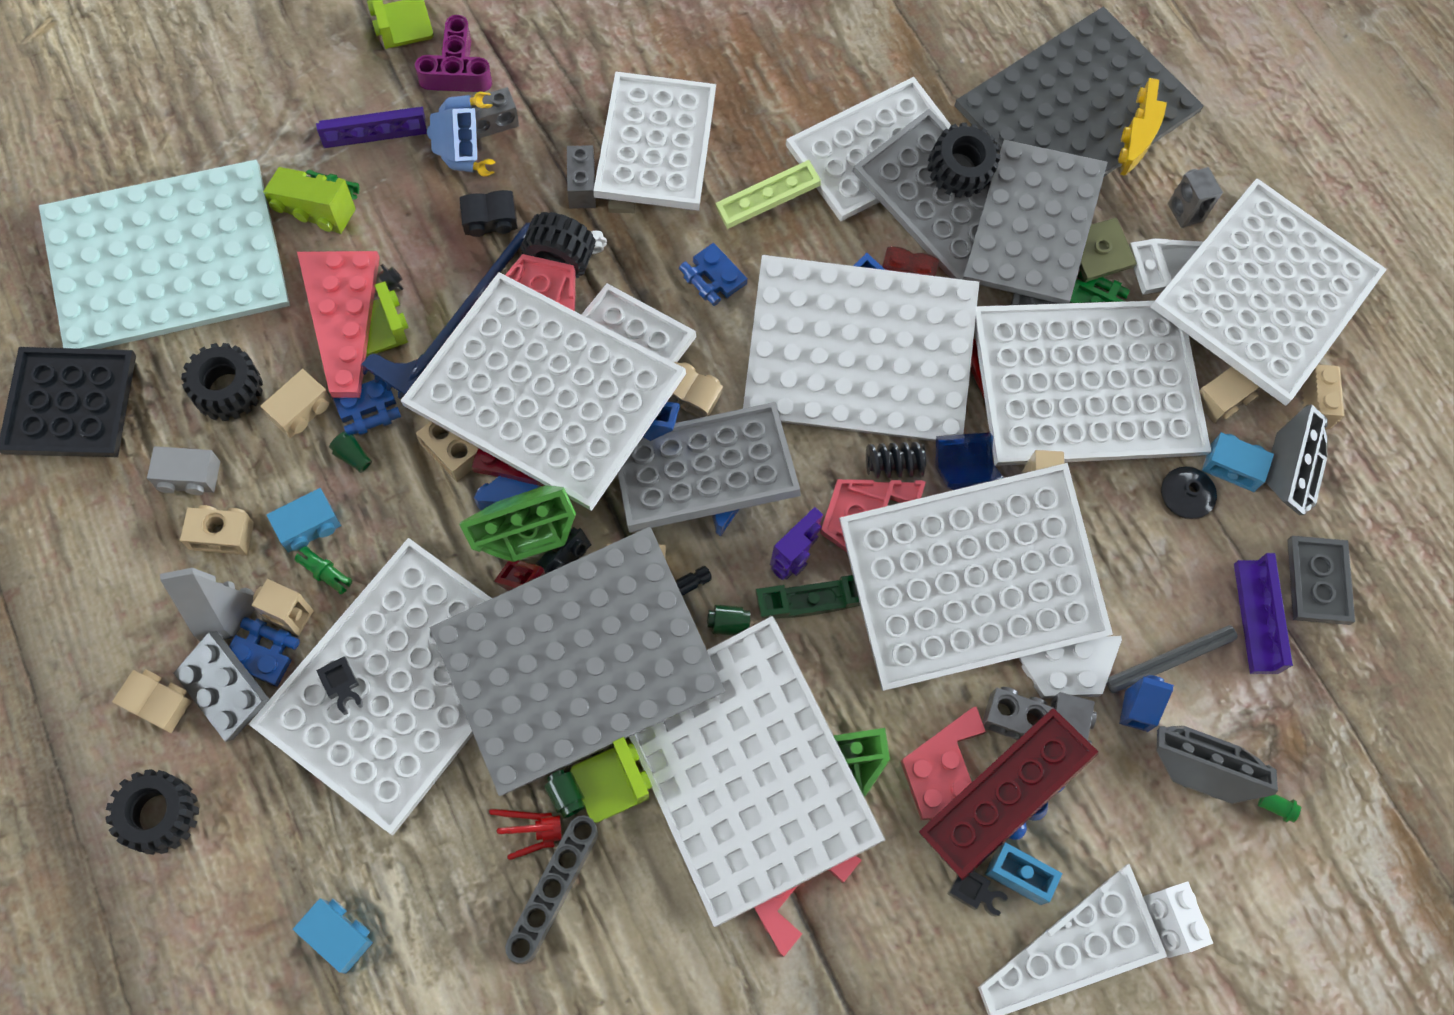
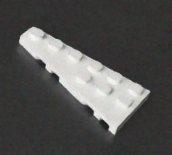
[978,864,1168,1015]

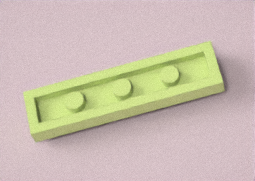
[715,160,821,229]

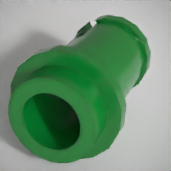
[1258,794,1302,823]

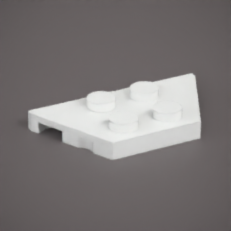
[1019,636,1122,699]

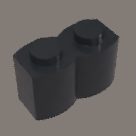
[459,190,518,237]

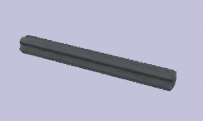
[1106,625,1238,693]

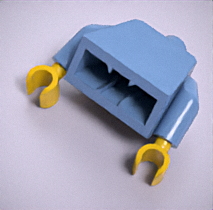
[427,92,495,177]

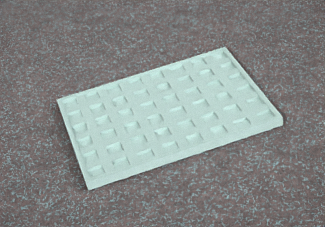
[39,159,290,349]

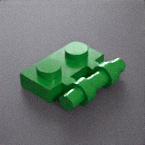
[1070,271,1130,303]

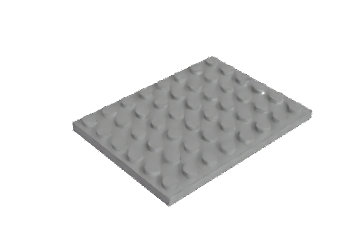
[429,527,726,796]

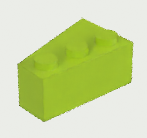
[263,167,356,234]

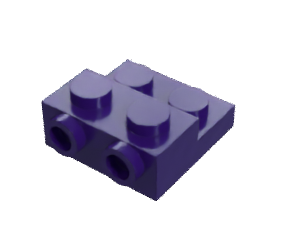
[770,507,823,580]

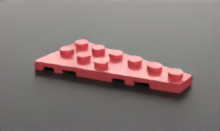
[297,251,380,398]

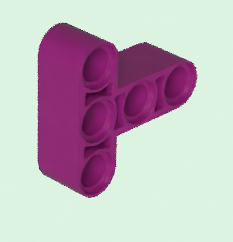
[415,15,492,92]

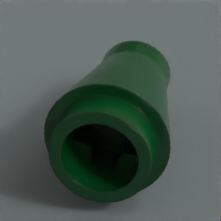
[329,431,372,473]

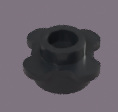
[378,264,404,291]

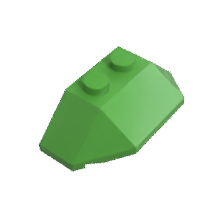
[459,485,576,562]
[833,728,890,797]

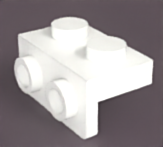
[1143,882,1213,958]

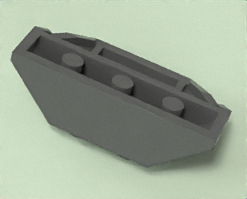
[1265,404,1328,515]
[1156,726,1278,804]

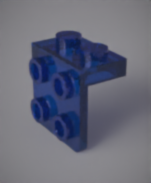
[935,432,1004,490]

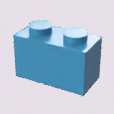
[1202,432,1274,492]
[266,488,341,553]
[984,842,1063,905]
[292,898,373,974]

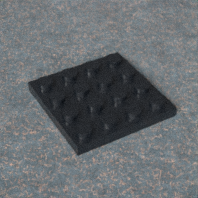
[0,347,136,457]

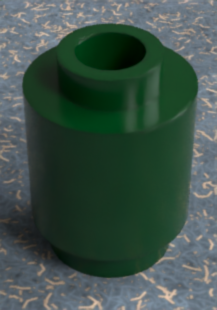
[707,605,750,636]
[544,770,586,819]

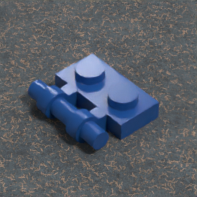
[679,242,748,306]
[333,379,402,435]
[229,617,300,687]

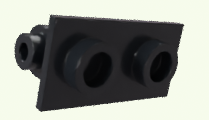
[536,527,592,574]

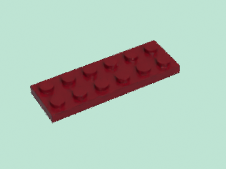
[918,708,1099,881]

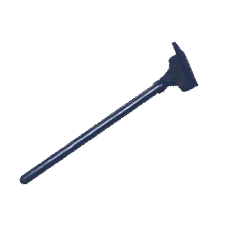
[361,223,530,399]

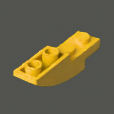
[1118,78,1167,175]

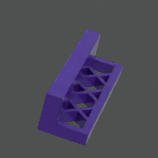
[316,106,427,148]
[1234,553,1293,674]

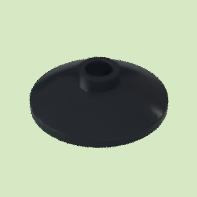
[1161,466,1217,519]

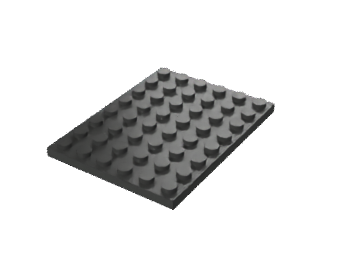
[954,6,1204,177]

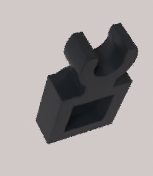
[316,656,363,715]
[947,871,1008,917]

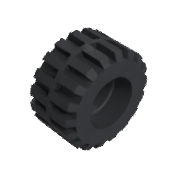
[927,122,1001,198]
[521,212,596,278]
[181,343,263,421]
[106,769,199,855]

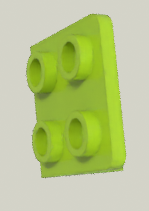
[367,0,434,49]
[366,281,409,357]
[570,737,652,823]

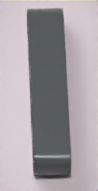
[505,816,598,965]

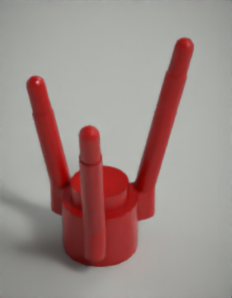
[489,809,562,860]

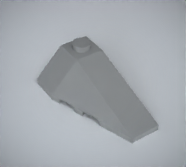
[160,568,255,642]

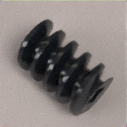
[866,442,926,479]

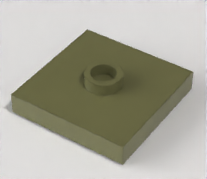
[1079,217,1137,282]

